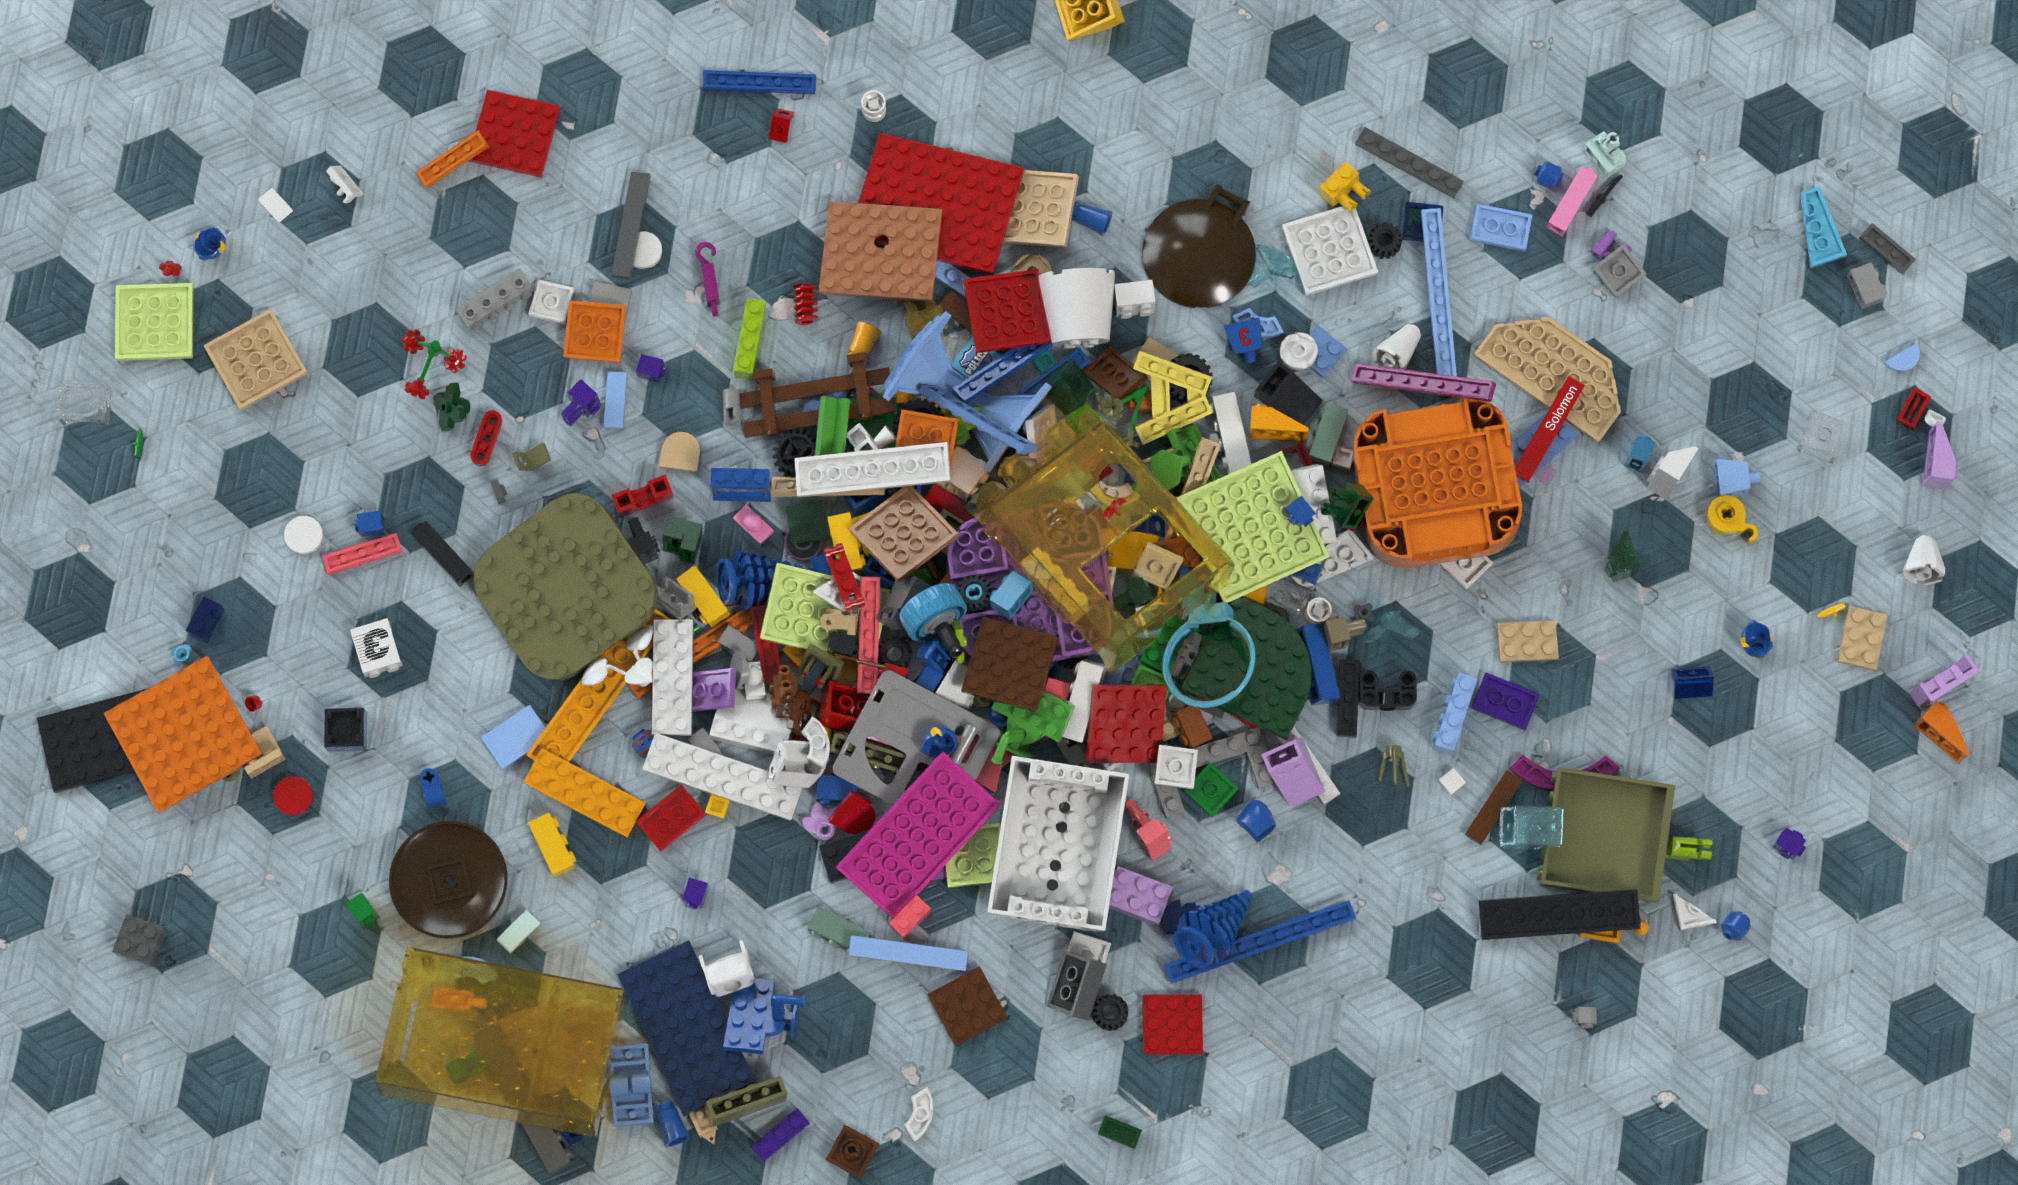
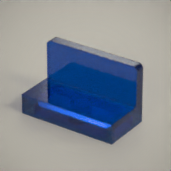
[1671,666,1714,699]

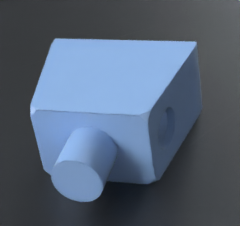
[1714,459,1760,497]

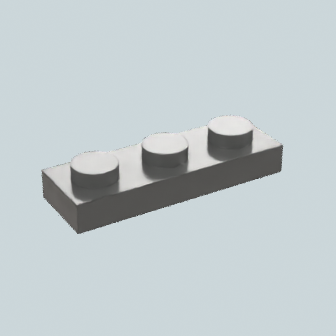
[1859,223,1916,275]

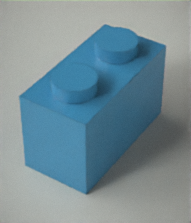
[1624,435,1656,473]
[989,571,1033,620]

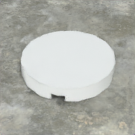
[634,231,662,269]
[1280,332,1318,370]
[284,516,323,555]

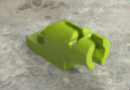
[1665,836,1713,861]

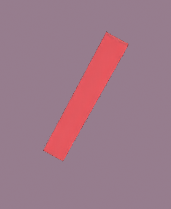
[857,577,880,694]

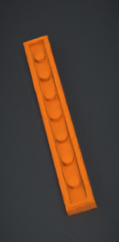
[627,603,761,700]

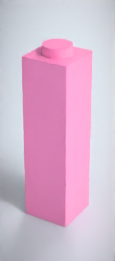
[1546,166,1598,237]

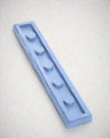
[848,935,968,971]

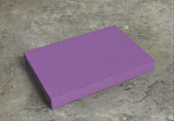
[692,668,736,712]

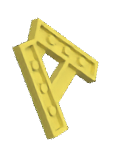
[1133,350,1213,445]

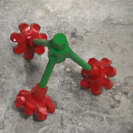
[401,329,467,399]

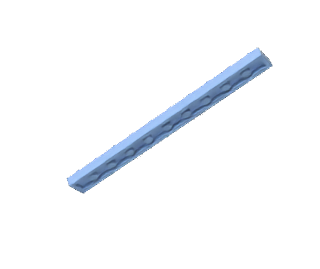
[1421,208,1457,396]

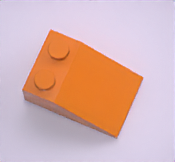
[1913,701,1970,764]

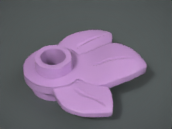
[802,803,838,840]

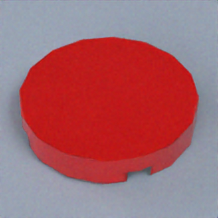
[273,776,313,816]

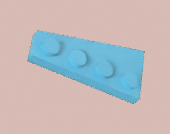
[1800,186,1847,269]

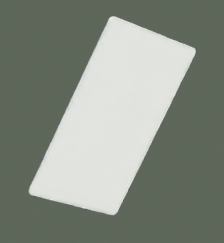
[258,188,293,222]

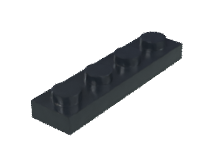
[1337,659,1360,738]

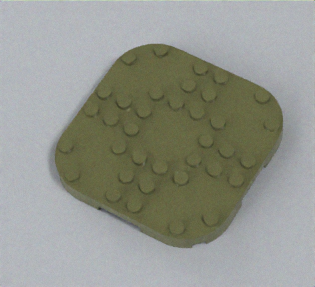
[474,493,658,681]

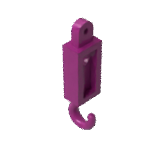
[695,242,720,317]

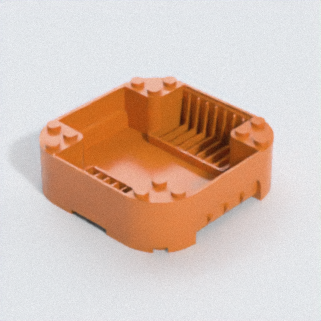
[1353,398,1522,569]

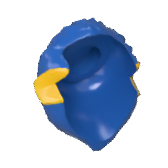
[193,227,226,261]
[1740,620,1773,658]
[920,727,958,758]

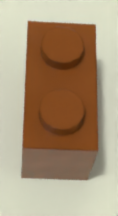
[1171,706,1213,749]

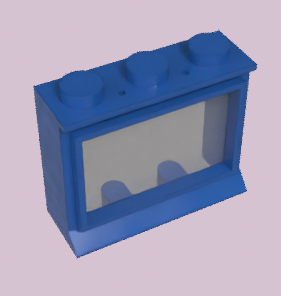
[710,468,771,502]

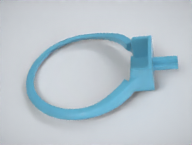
[1162,587,1255,708]

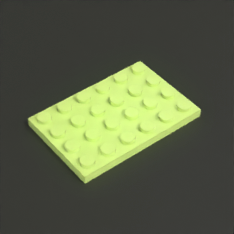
[759,563,890,659]

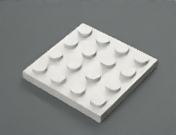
[1282,206,1378,296]

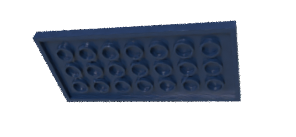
[617,940,756,1116]

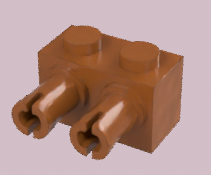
[769,665,798,718]

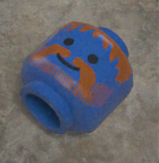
[632,729,654,758]

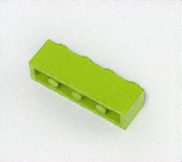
[734,298,767,380]

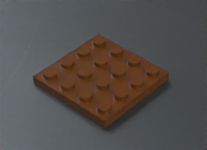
[961,617,1059,713]

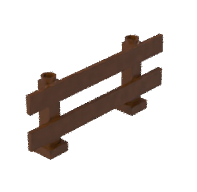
[740,352,896,438]

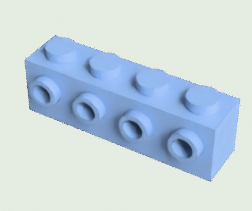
[1432,673,1477,755]

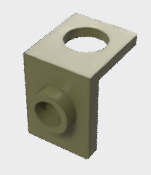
[512,443,551,471]

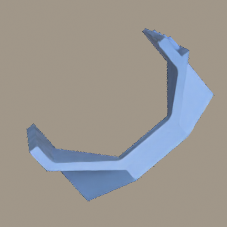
[883,311,1052,473]

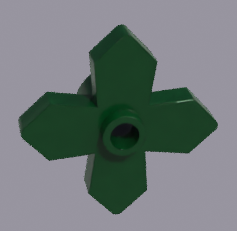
[433,383,470,432]

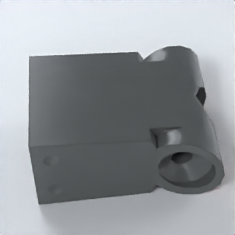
[877,575,931,643]

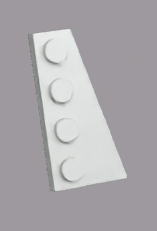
[1289,529,1374,590]

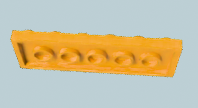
[523,748,646,838]

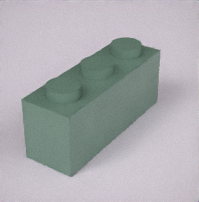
[1307,402,1349,467]
[807,906,871,957]

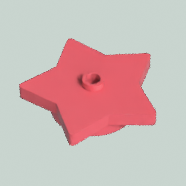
[957,720,1018,793]

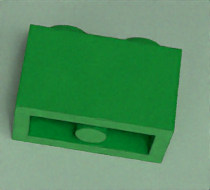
[346,893,380,929]

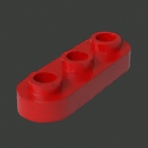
[470,410,503,466]

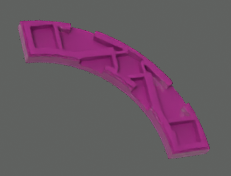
[1509,755,1620,791]

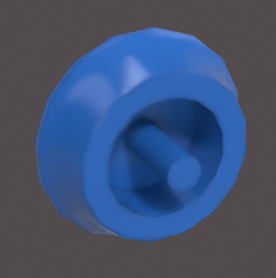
[987,707,1008,728]

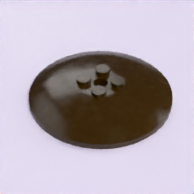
[389,821,508,939]

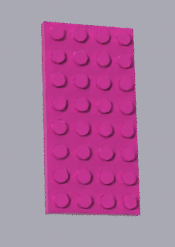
[836,751,1001,919]

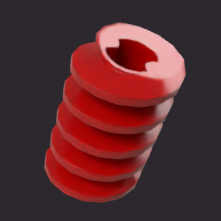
[793,283,819,325]

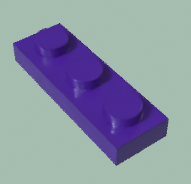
[751,1108,810,1162]

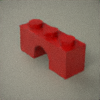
[611,474,674,518]

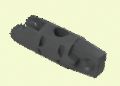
[1170,632,1202,682]

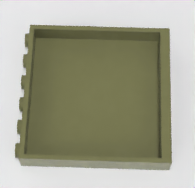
[1537,767,1676,903]

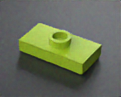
[951,619,967,664]

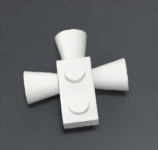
[846,423,897,452]

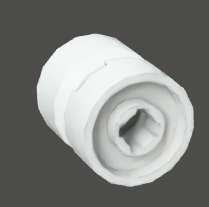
[861,90,886,122]
[1305,597,1332,626]

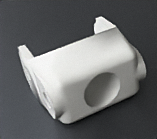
[769,741,826,788]
[699,940,755,997]

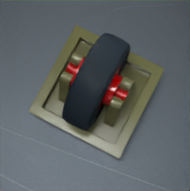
[796,643,845,695]

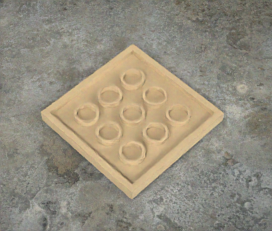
[1003,170,1079,248]
[203,309,308,411]

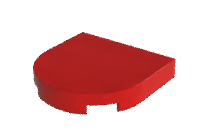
[828,790,876,834]

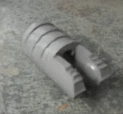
[722,389,741,425]

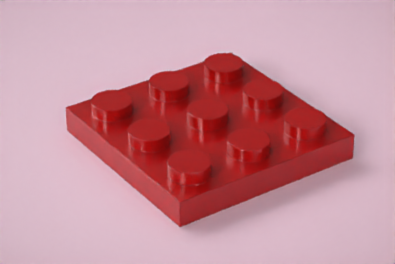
[1142,994,1203,1055]

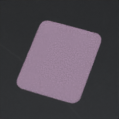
[1535,463,1558,485]

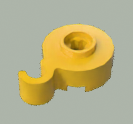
[1706,495,1758,545]

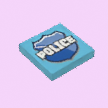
[951,337,1001,378]

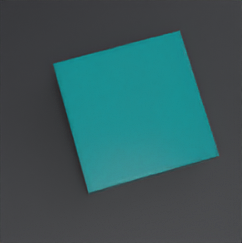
[1032,350,1057,375]

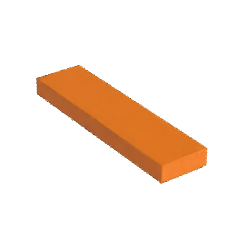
[416,130,489,189]

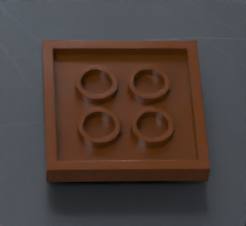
[927,966,1008,1047]

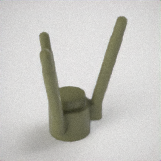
[1378,745,1410,787]

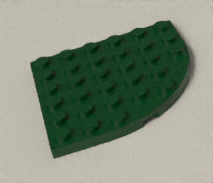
[1181,596,1312,740]

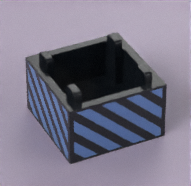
[324,708,367,752]

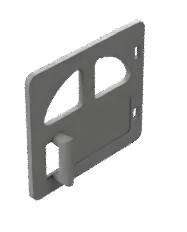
[832,670,1000,805]

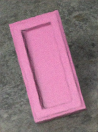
[733,505,774,545]

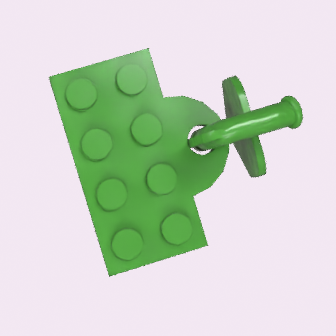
[1131,425,1222,493]
[991,690,1075,764]

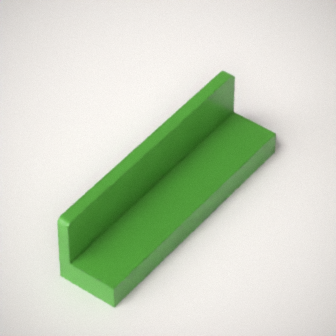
[815,396,850,456]

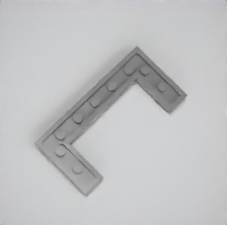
[1148,728,1276,819]

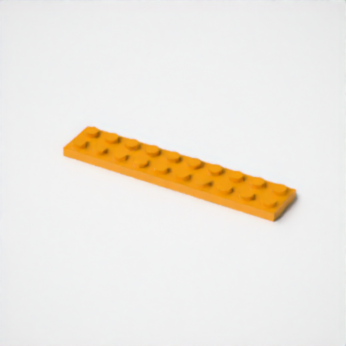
[526,609,671,763]

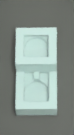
[497,910,540,954]

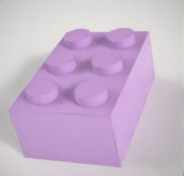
[1109,866,1173,927]

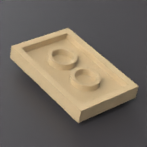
[1837,606,1888,671]
[1497,621,1559,663]

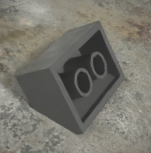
[1047,950,1107,1021]

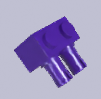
[561,379,601,427]

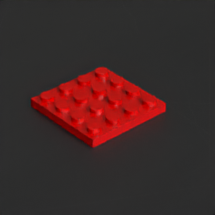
[469,90,561,178]
[963,269,1051,353]
[1086,684,1167,763]

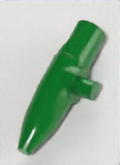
[131,429,143,458]

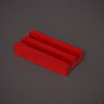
[1896,387,1931,430]

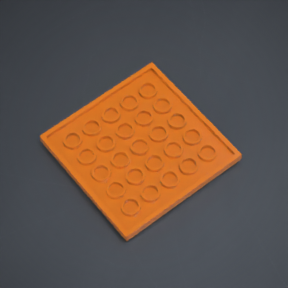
[104,656,263,814]

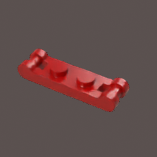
[823,543,865,612]

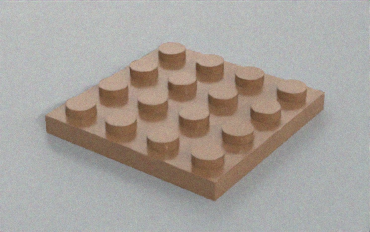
[849,486,959,583]

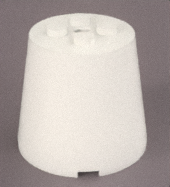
[1038,268,1115,349]

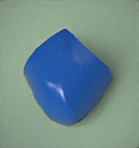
[1236,800,1276,843]

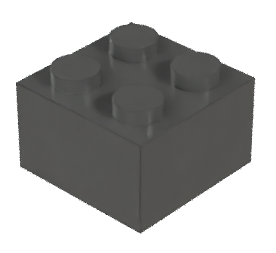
[112,914,167,967]

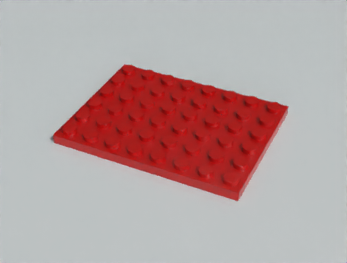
[858,133,1025,275]

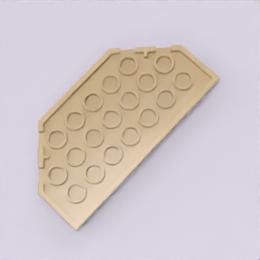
[1473,317,1621,443]

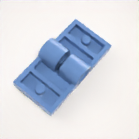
[608,1043,654,1127]

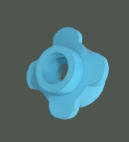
[172,645,193,666]

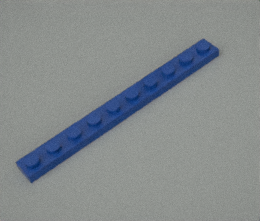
[1164,900,1356,984]

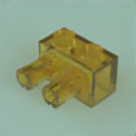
[902,296,948,340]

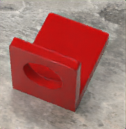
[768,108,795,143]

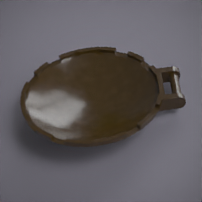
[1142,184,1256,308]

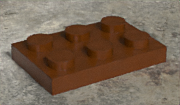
[1082,346,1148,400]

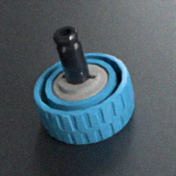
[899,583,967,658]

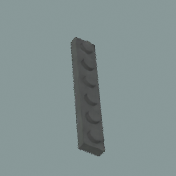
[1355,127,1464,199]

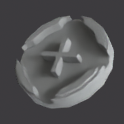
[730,651,749,689]

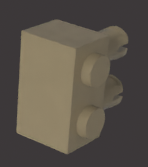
[1323,616,1367,652]

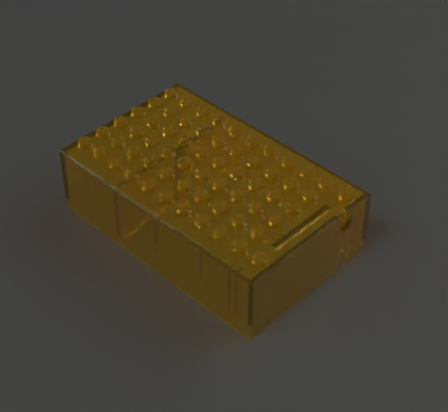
[375,947,626,1137]

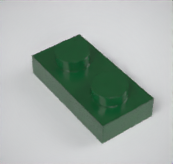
[1098,1115,1142,1149]

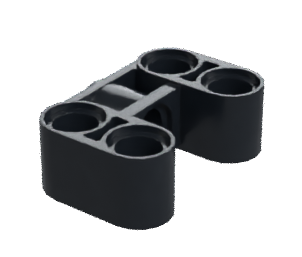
[1359,670,1417,711]

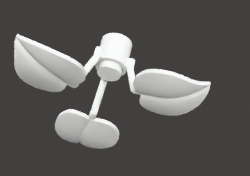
[581,624,653,687]

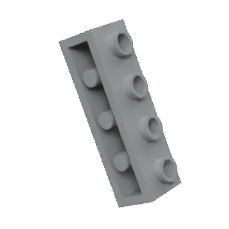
[455,268,534,332]

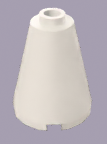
[1372,324,1421,370]

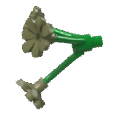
[1095,384,1149,448]

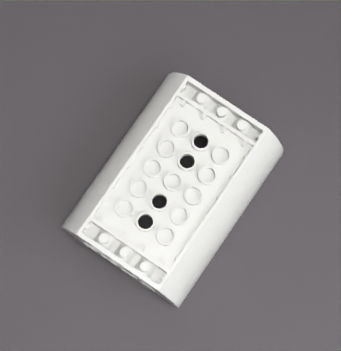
[987,756,1129,931]

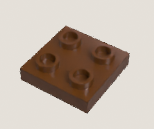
[825,1125,880,1180]

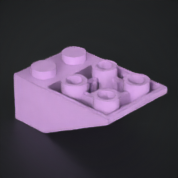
[1261,738,1325,807]

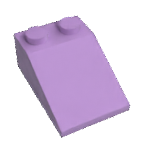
[1923,421,1958,490]

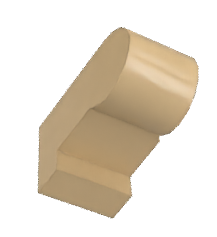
[820,609,859,635]

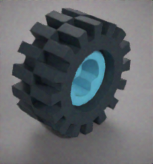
[957,574,992,612]

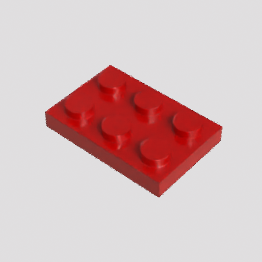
[635,785,706,852]

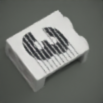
[350,618,403,678]

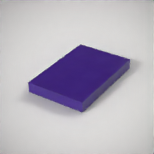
[1471,673,1540,731]

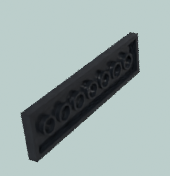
[1479,889,1641,940]

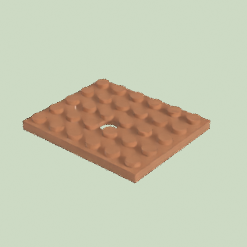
[819,201,943,302]

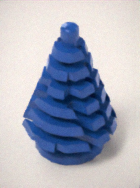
[717,550,815,610]
[1173,890,1252,968]

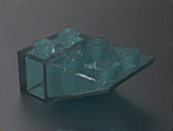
[1499,806,1563,851]

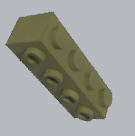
[830,729,906,774]
[704,1076,788,1128]

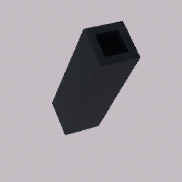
[411,521,474,587]

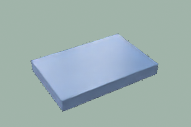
[1469,204,1533,252]
[481,705,545,770]

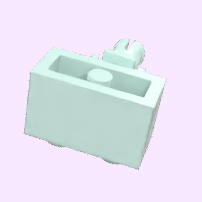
[1583,131,1626,179]

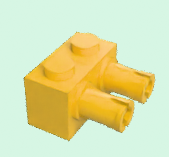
[1319,161,1371,213]

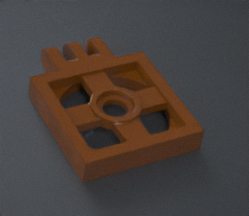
[782,691,820,741]

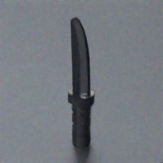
[1586,175,1623,217]

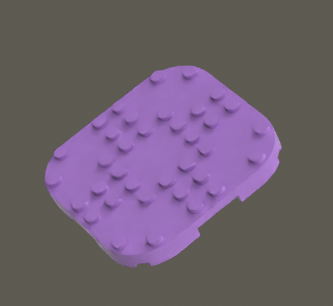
[947,503,1116,662]

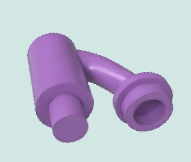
[1591,231,1632,260]

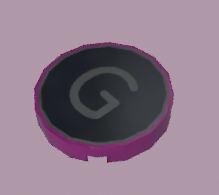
[784,523,823,562]

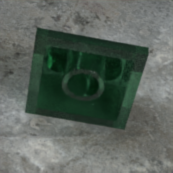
[1043,358,1095,415]
[1605,530,1640,582]

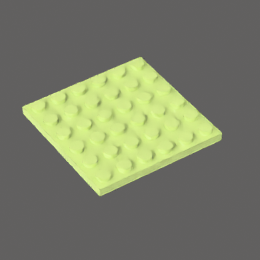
[1175,451,1330,603]

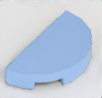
[1884,343,1920,372]

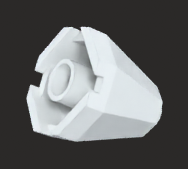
[1903,535,1945,585]

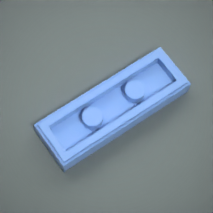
[604,372,627,429]

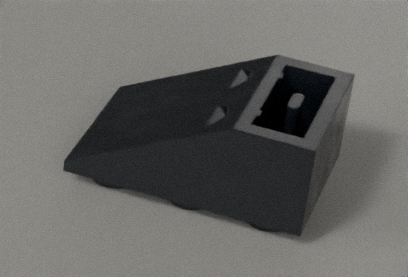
[1254,361,1323,425]

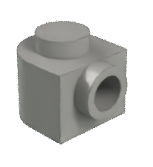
[1572,1007,1597,1028]

